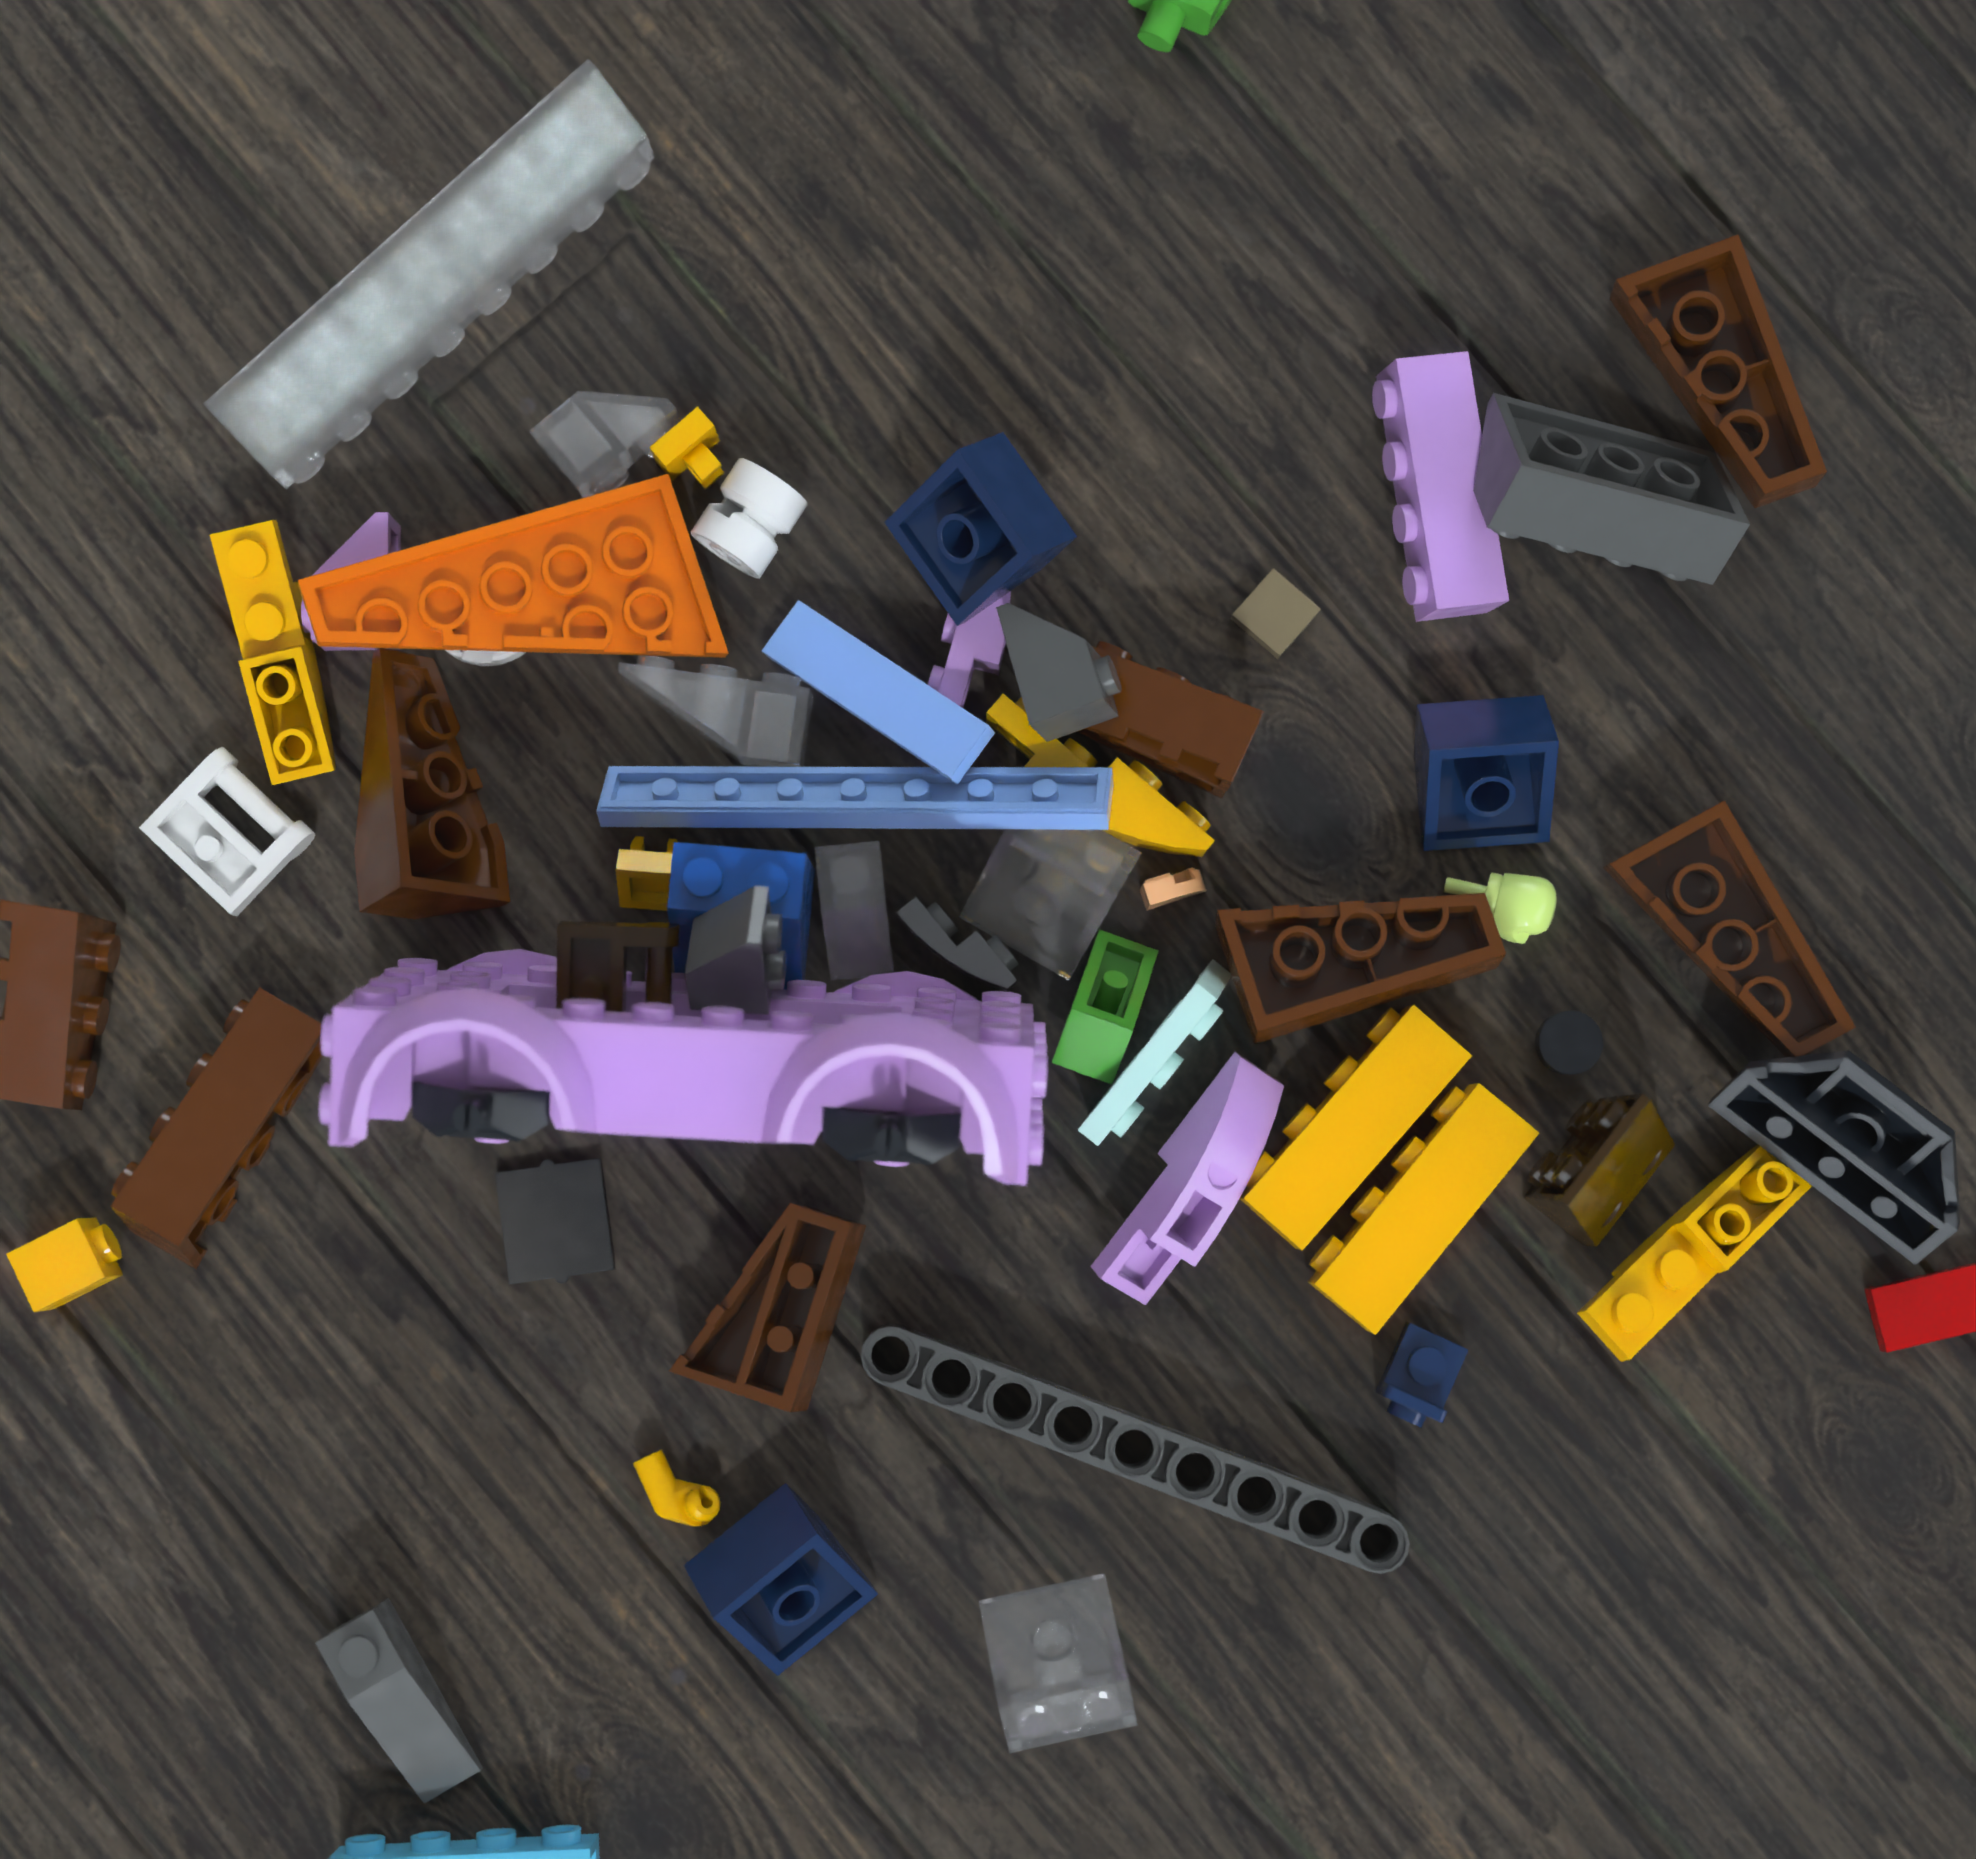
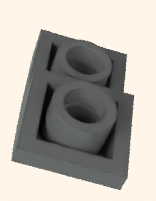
[896,897,1019,992]

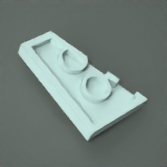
[1078,959,1231,1146]

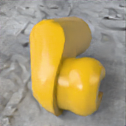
[633,1449,721,1527]

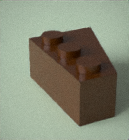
[1074,641,1264,798]

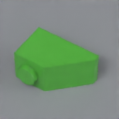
[1052,929,1158,1084]

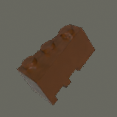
[0,899,121,1110]
[669,1203,866,1413]

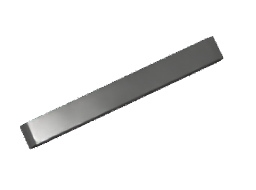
[861,1323,1409,1574]

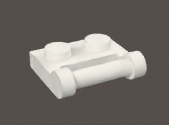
[139,747,315,917]

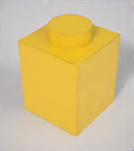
[6,1218,123,1312]

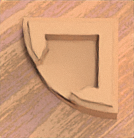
[1140,867,1206,911]

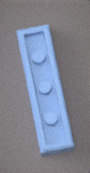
[761,600,995,785]

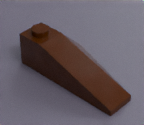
[354,648,511,919]

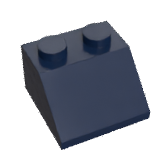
[884,432,1077,626]
[1414,695,1559,851]
[683,1483,878,1676]

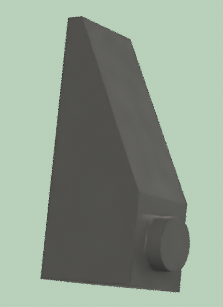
[315,1598,483,1803]

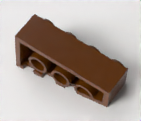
[1610,234,1827,508]
[1603,800,1856,1057]
[111,987,323,1269]

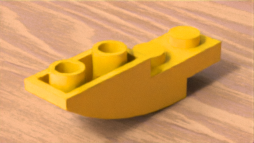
[210,520,336,785]
[986,694,1215,857]
[1577,1144,1812,1362]

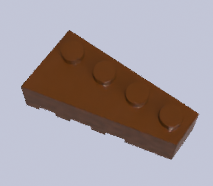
[1215,893,1506,1044]

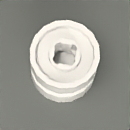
[691,458,808,578]

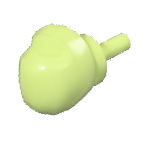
[1444,872,1557,944]

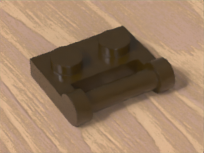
[556,921,680,1012]

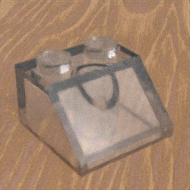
[959,829,1142,980]
[979,1573,1138,1753]

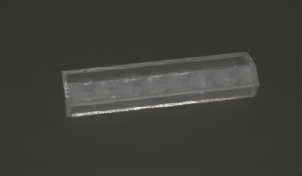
[203,59,655,489]

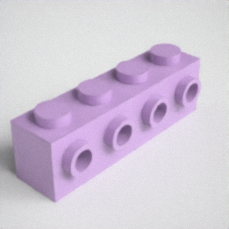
[1372,351,1509,622]

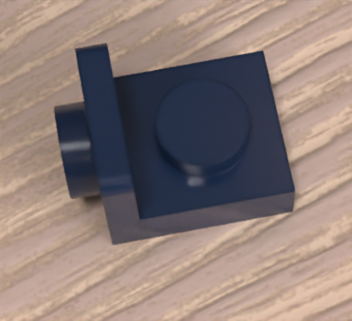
[1375,1322,1468,1428]

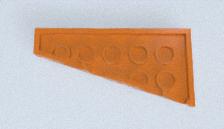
[298,474,729,658]

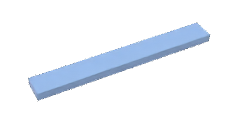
[596,766,1114,830]

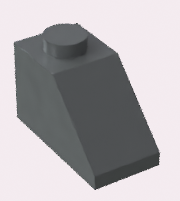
[996,603,1122,742]

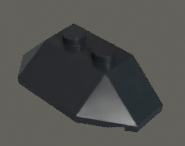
[1708,1050,1960,1265]

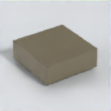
[1230,568,1321,659]

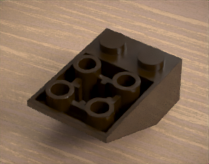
[1523,1093,1675,1247]

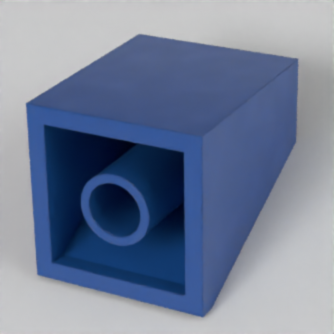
[667,842,815,990]

